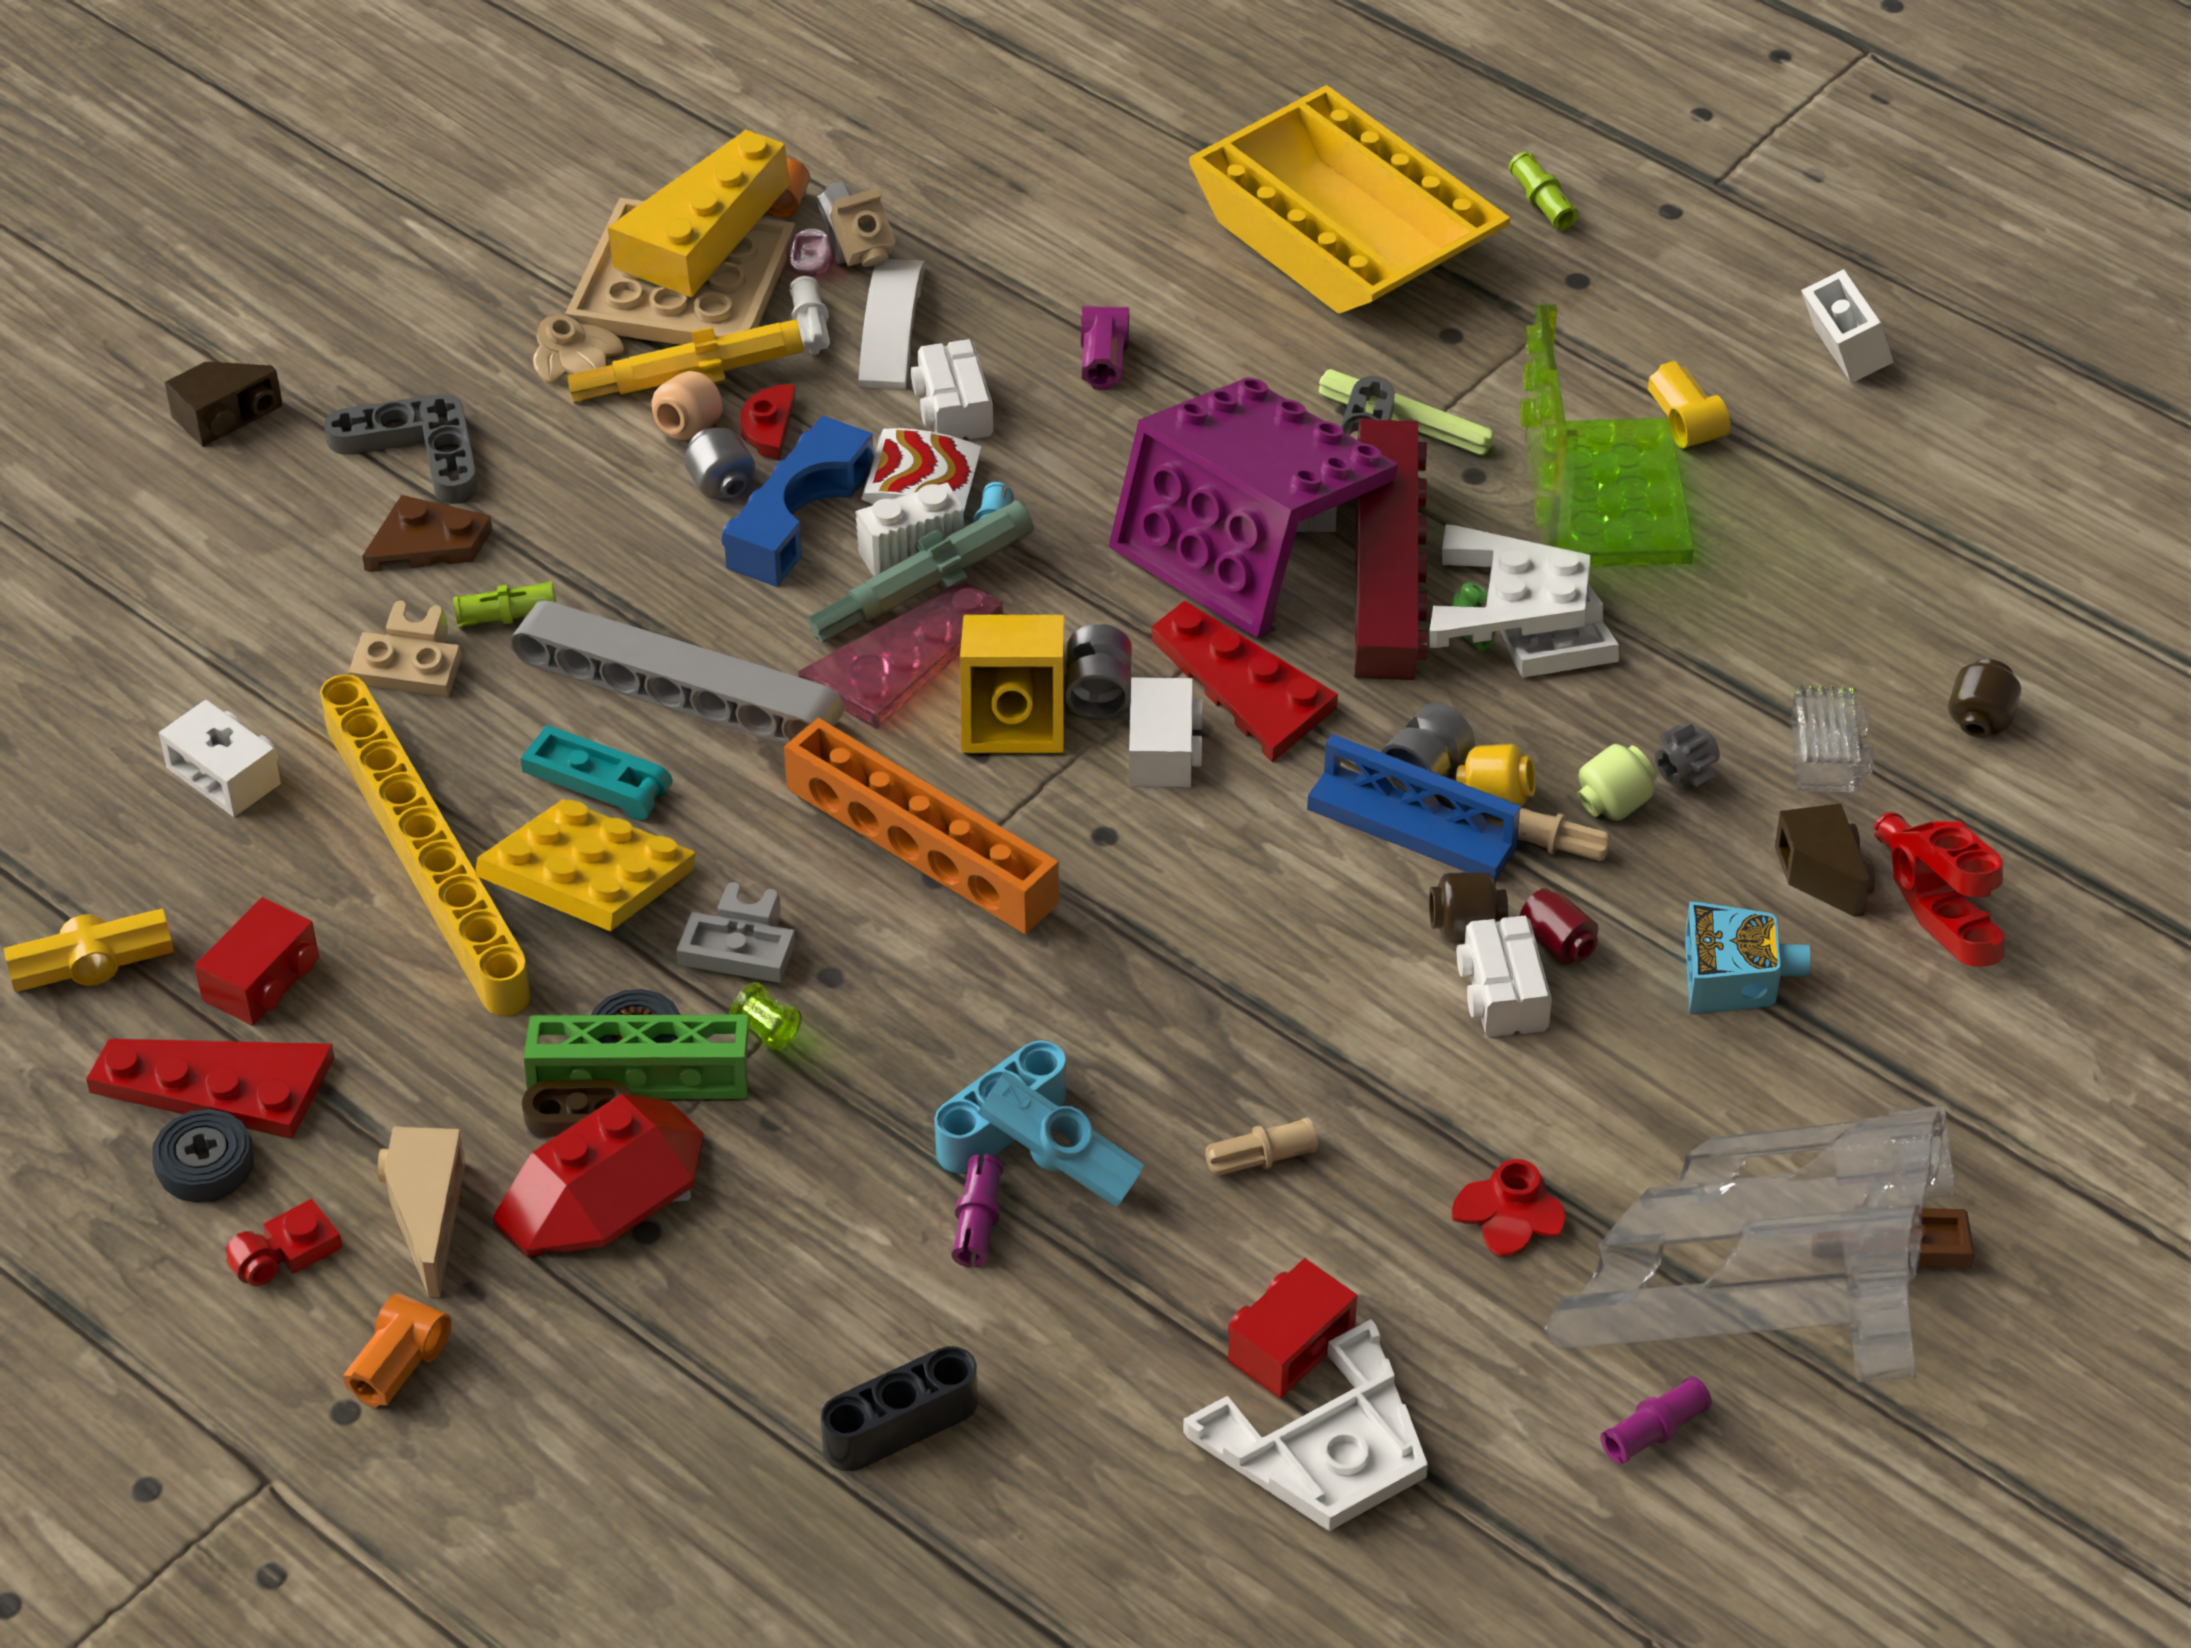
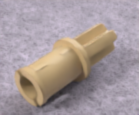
[1518,808,1611,861]
[1205,1117,1318,1176]

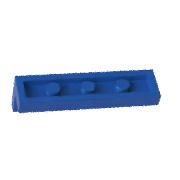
[1307,734,1521,881]

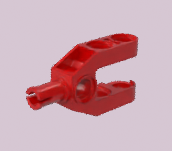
[1874,812,2005,967]

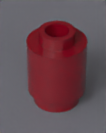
[1520,888,1598,964]

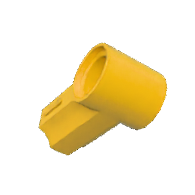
[1648,361,1730,449]

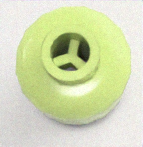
[1577,744,1656,821]

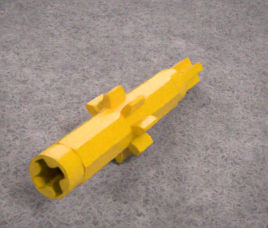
[567,319,805,403]

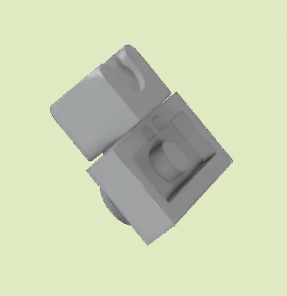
[676,882,795,983]

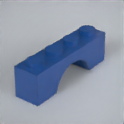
[721,415,874,587]

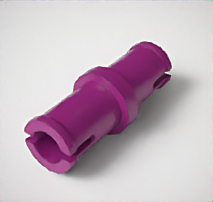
[951,1154,1003,1268]
[1600,1376,1712,1465]

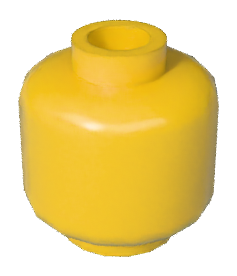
[1456,744,1536,813]

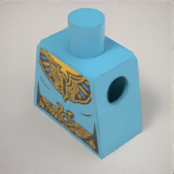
[1685,901,1810,1014]

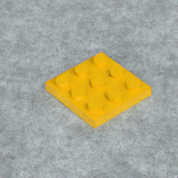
[475,799,696,932]

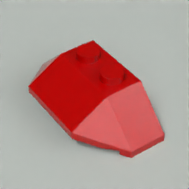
[492,1094,704,1257]

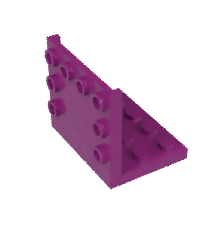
[1108,377,1398,638]

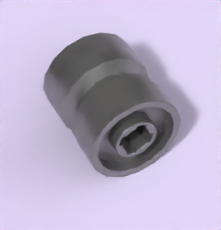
[1065,624,1132,720]
[1381,702,1475,792]

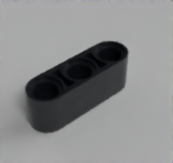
[820,1346,978,1471]

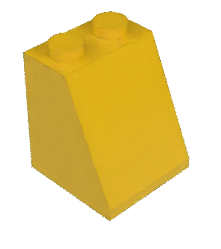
[960,615,1064,753]

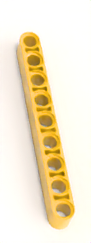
[320,674,531,1016]

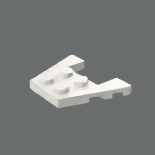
[1429,525,1590,648]
[1183,1319,1428,1531]

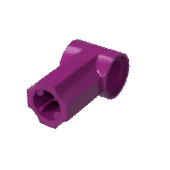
[1081,305,1129,390]

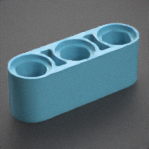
[934,1040,1066,1173]

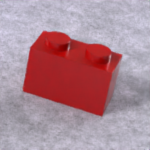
[194,897,319,1026]
[1228,1258,1358,1399]

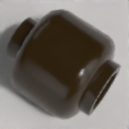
[1948,659,2022,738]
[1429,872,1508,941]

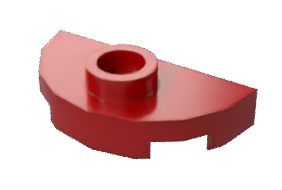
[740,384,796,460]

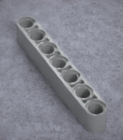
[510,600,845,745]

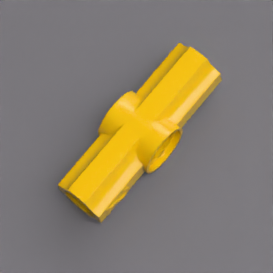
[3,908,174,992]

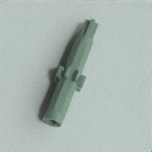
[807,501,1034,643]

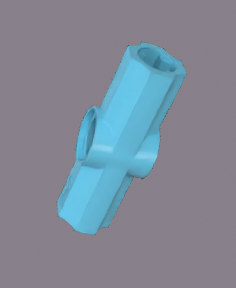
[977,1071,1144,1207]

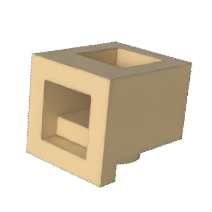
[830,188,896,267]

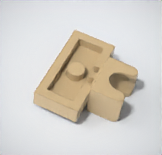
[349,600,462,697]

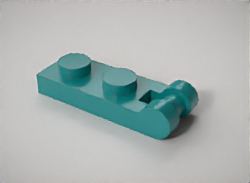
[520,725,673,821]

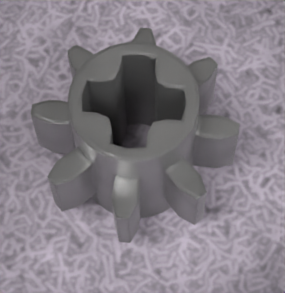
[1655,722,1720,789]

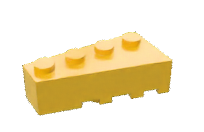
[607,130,790,298]

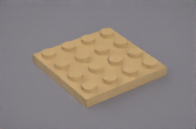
[565,197,796,345]

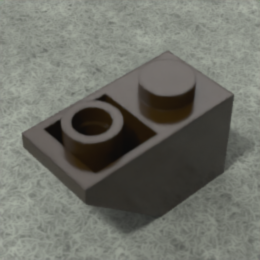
[165,362,283,447]
[1775,803,1875,917]

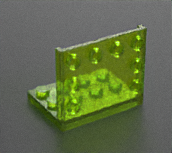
[1519,304,1694,567]

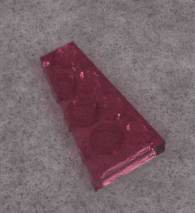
[798,582,1003,729]

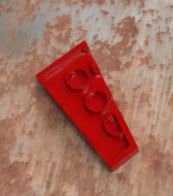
[86,1039,335,1139]

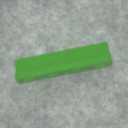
[524,1014,749,1099]

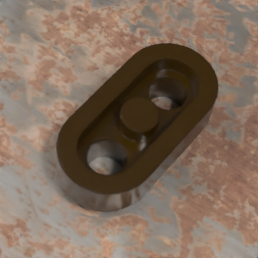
[522,1079,632,1137]

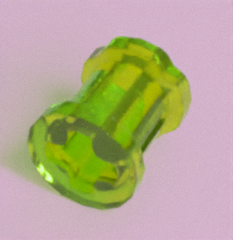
[729,982,802,1052]

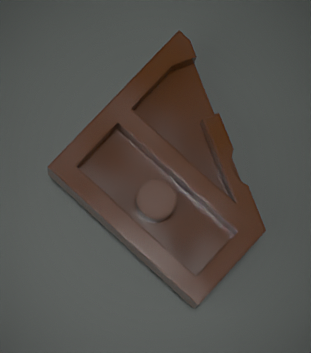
[362,495,493,572]

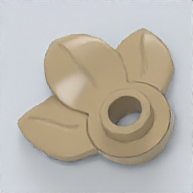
[533,314,624,384]

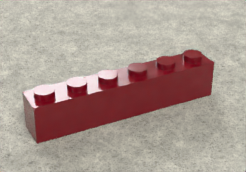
[1354,419,1428,680]

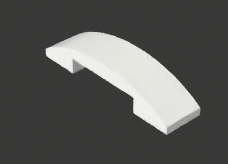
[859,259,925,390]

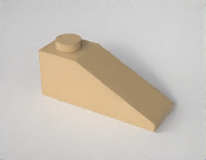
[377,1126,466,1298]

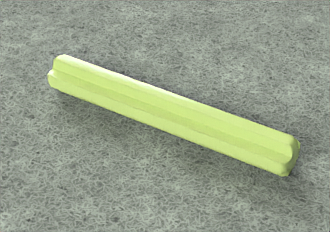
[1319,369,1494,456]

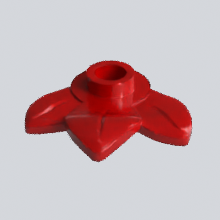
[1451,1159,1565,1257]

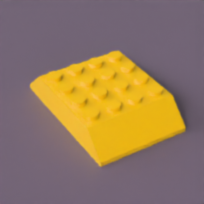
[1189,85,1511,314]

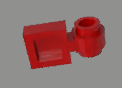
[226,1198,342,1286]

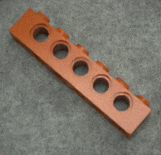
[784,717,1059,935]

